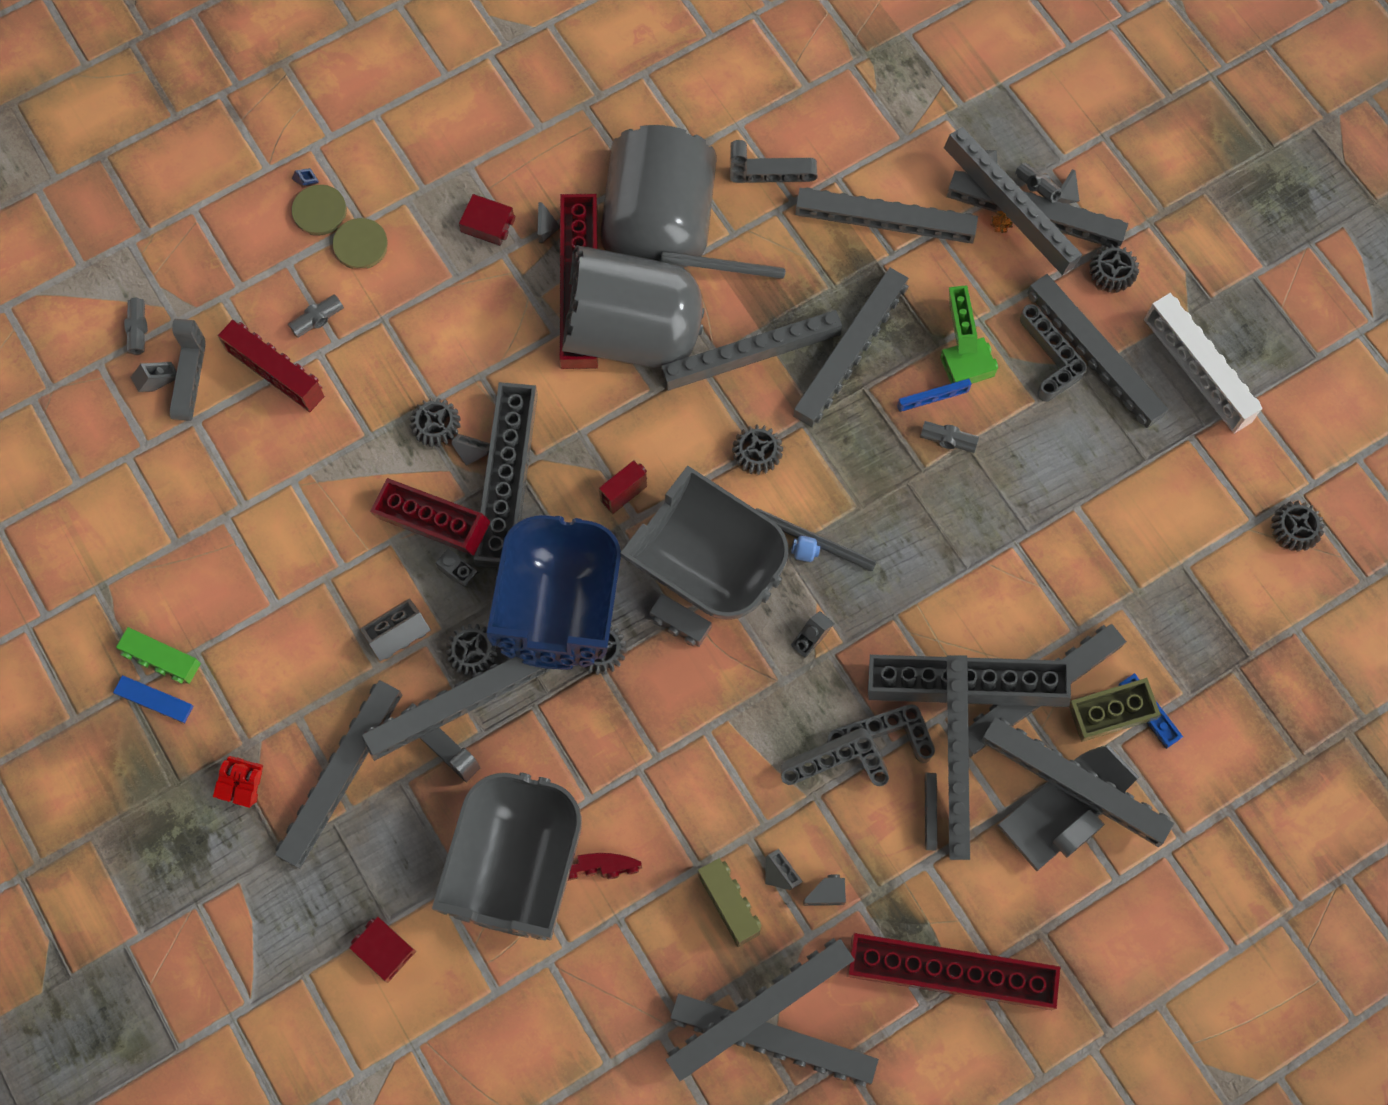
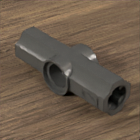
[1015,163,1063,203]
[288,294,344,338]
[124,297,148,355]
[920,421,979,453]

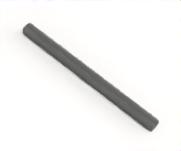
[661,252,786,279]
[756,508,876,571]

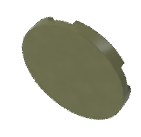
[292,185,347,236]
[333,218,388,269]

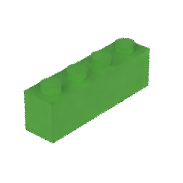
[949,285,977,354]
[116,627,201,684]

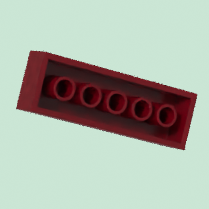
[217,319,325,412]
[370,478,491,556]

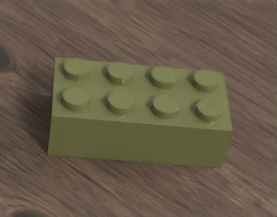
[1069,678,1161,742]
[698,858,762,947]

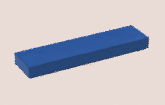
[897,379,972,412]
[1118,673,1183,749]
[113,675,194,724]

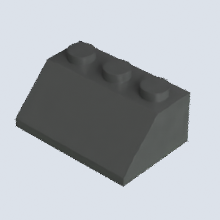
[360,599,431,661]

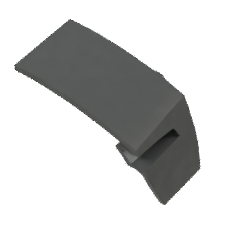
[997,745,1139,871]

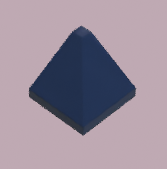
[292,168,319,186]

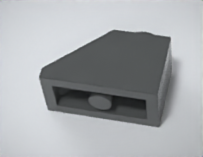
[131,362,177,392]
[804,874,846,906]

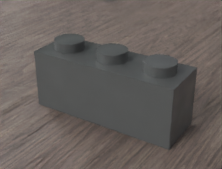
[650,594,712,647]

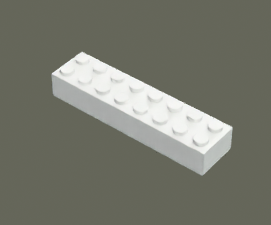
[1144,293,1263,434]

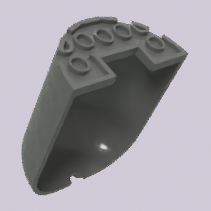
[600,125,717,268]
[562,245,704,369]
[620,465,788,620]
[432,772,582,941]

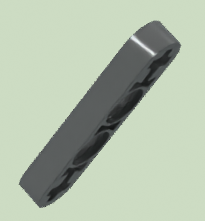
[925,773,937,851]

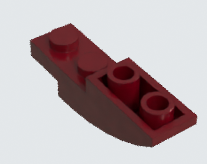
[568,853,642,881]

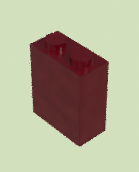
[459,194,516,246]
[599,460,647,515]
[349,917,416,983]

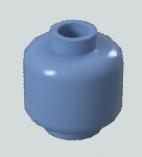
[791,535,820,562]

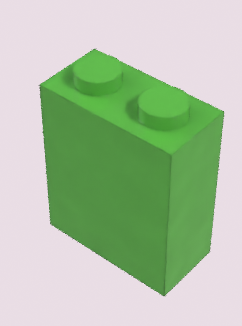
[940,337,998,384]

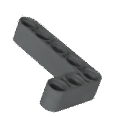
[730,140,818,183]
[1020,304,1087,402]
[170,319,206,421]
[407,703,480,783]
[827,704,935,763]
[780,728,889,786]

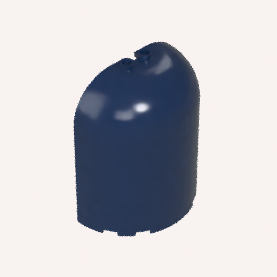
[487,515,621,670]

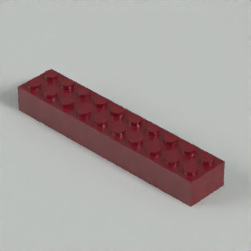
[560,194,598,369]
[847,933,1061,1011]

